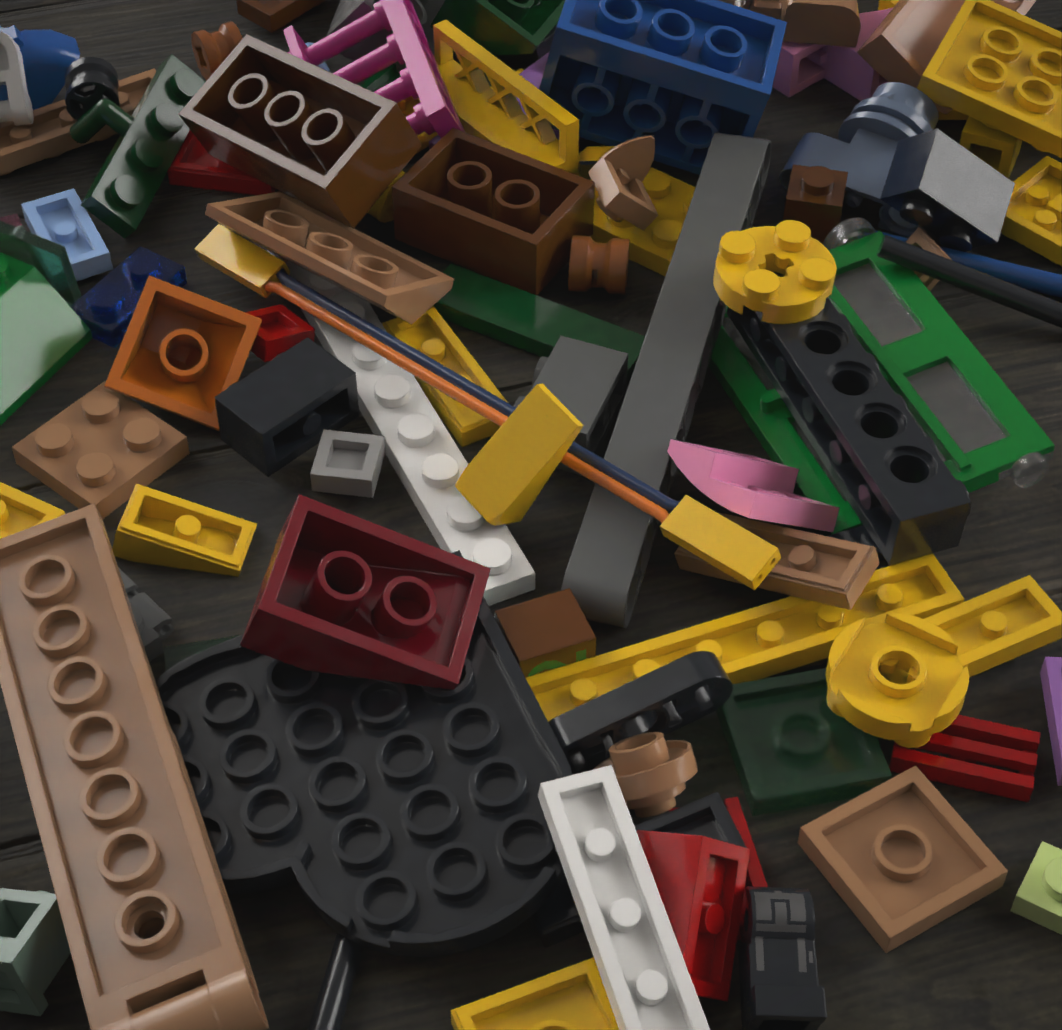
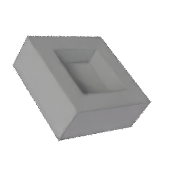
[310,429,385,498]

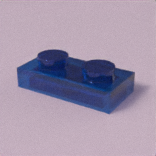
[70,246,187,348]

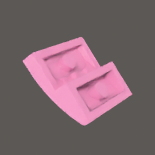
[667,439,840,532]

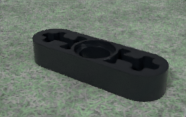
[549,651,733,775]

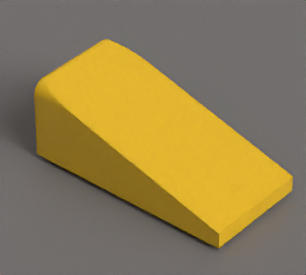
[455,383,584,526]
[112,483,257,577]

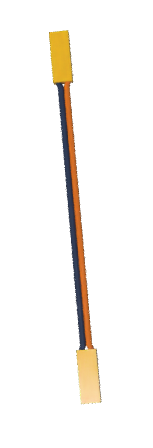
[194,224,781,590]

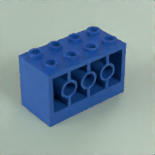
[539,0,787,175]

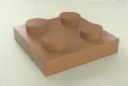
[12,381,190,519]
[797,765,1008,953]

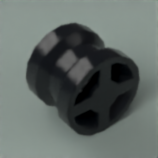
[65,56,120,121]

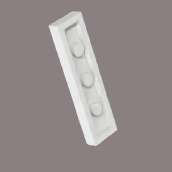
[538,765,710,1030]

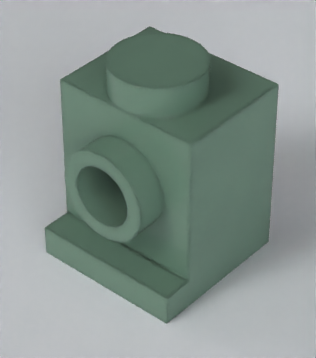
[0,888,71,1016]

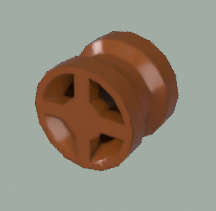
[191,21,243,81]

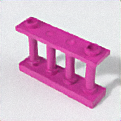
[283,0,465,138]

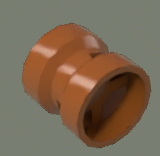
[568,235,630,295]

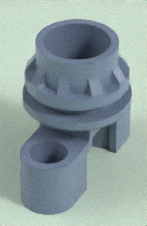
[779,82,939,237]

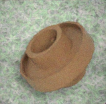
[592,732,698,817]

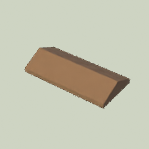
[205,191,454,325]

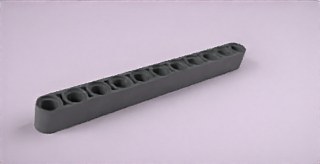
[561,132,771,628]

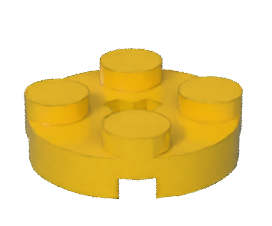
[713,220,837,324]
[825,613,970,748]

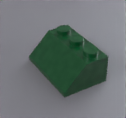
[430,0,565,56]

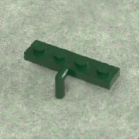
[70,54,206,239]

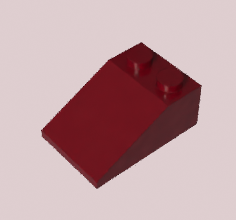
[240,494,491,690]

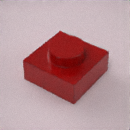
[245,304,315,362]

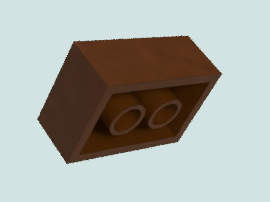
[391,128,595,296]

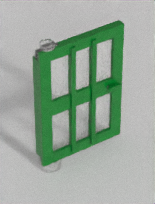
[709,217,1055,536]

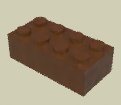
[178,34,422,229]

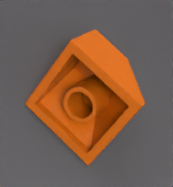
[104,275,262,431]

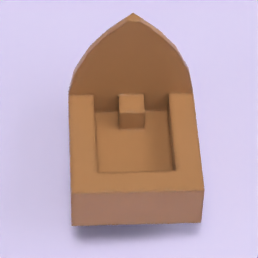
[588,135,658,231]

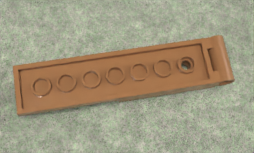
[0,503,269,1030]

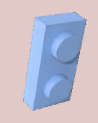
[21,188,113,286]

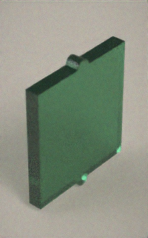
[0,221,83,309]

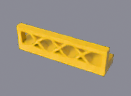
[417,19,579,174]

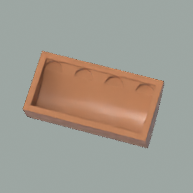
[857,0,1036,115]

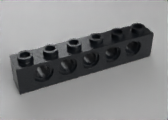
[727,272,971,565]

